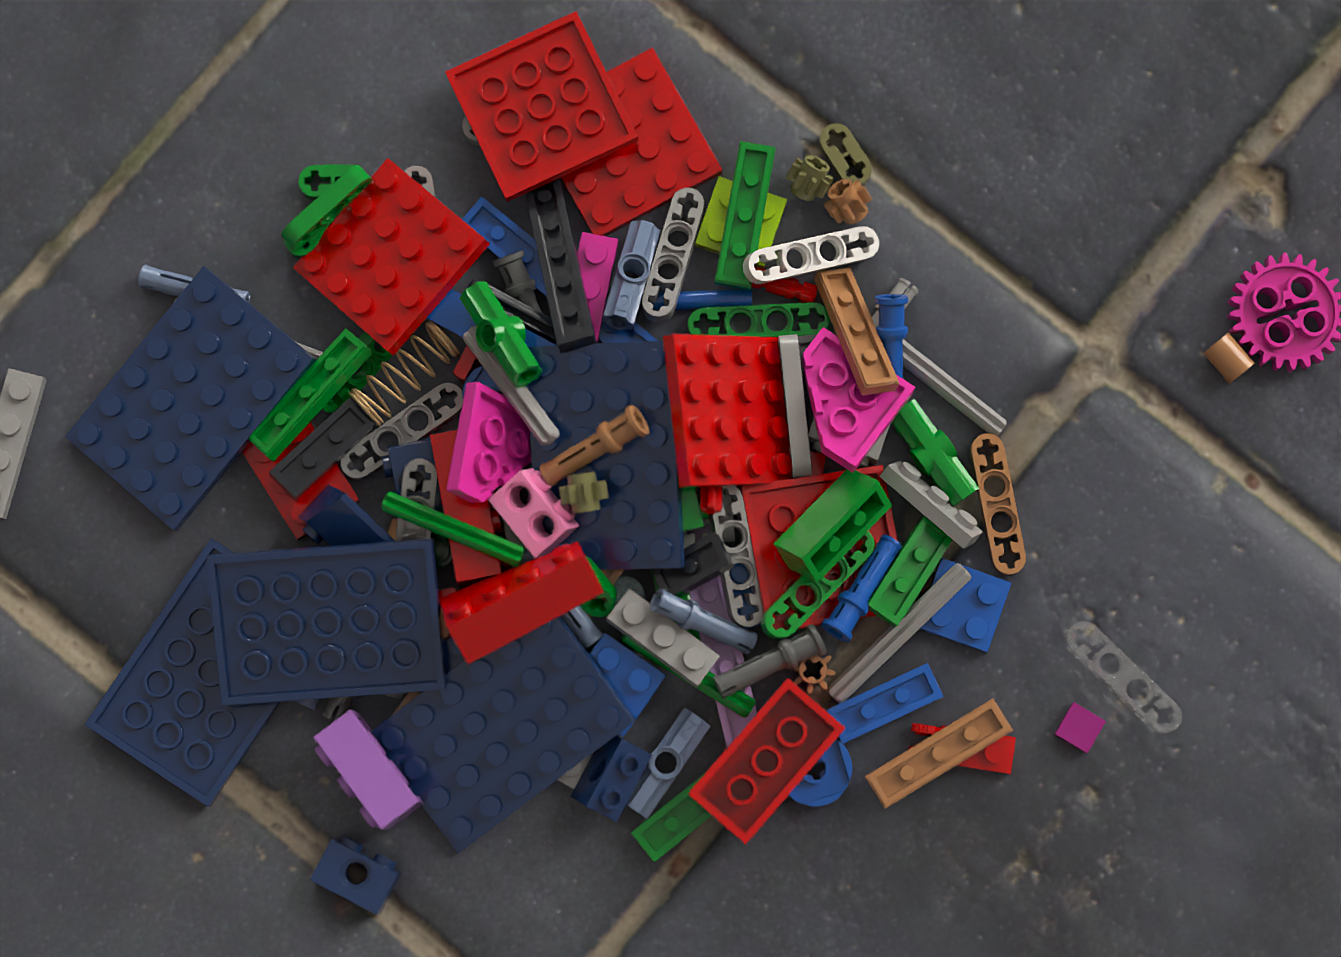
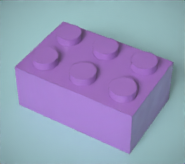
[314,710,424,830]

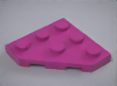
[801,327,915,473]
[447,382,532,503]

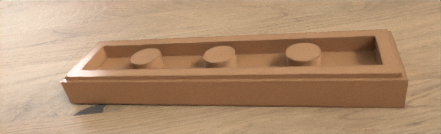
[814,268,899,395]
[864,698,1013,809]

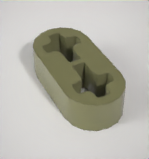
[819,123,872,186]

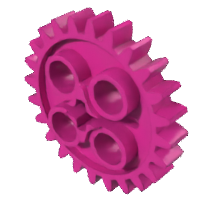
[1226,253,1341,373]

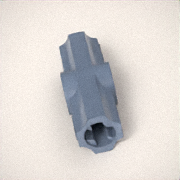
[602,220,661,331]
[626,708,711,819]

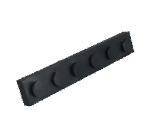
[526,177,597,353]

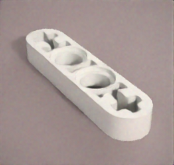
[743,226,879,284]

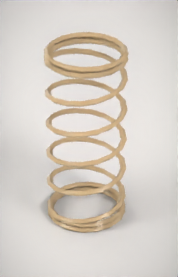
[349,320,460,427]

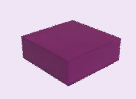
[1053,702,1106,754]

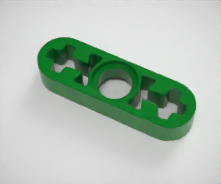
[281,165,372,250]

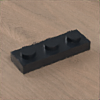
[269,398,376,501]

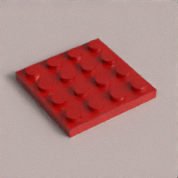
[445,11,639,202]
[561,47,723,236]
[293,158,490,356]
[663,334,793,487]
[739,465,911,635]

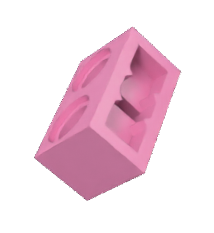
[488,468,579,558]

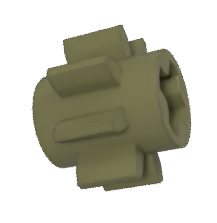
[785,155,834,201]
[559,472,608,513]

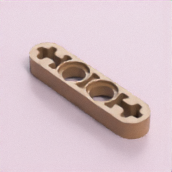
[970,433,1026,576]

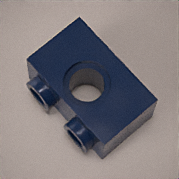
[381,438,444,514]
[570,736,652,822]
[310,836,402,915]

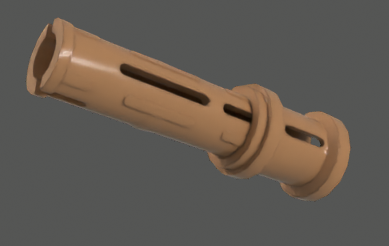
[540,405,649,486]

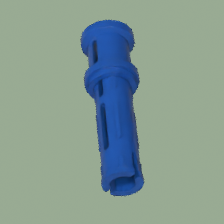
[875,294,908,379]
[821,535,902,642]

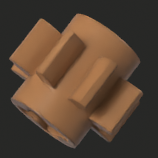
[824,179,872,224]
[790,654,836,694]

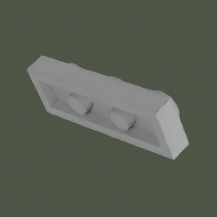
[879,461,983,549]
[606,589,720,688]

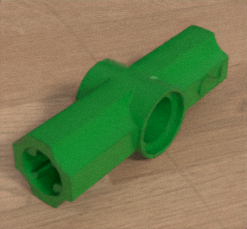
[459,281,542,388]
[891,399,979,507]

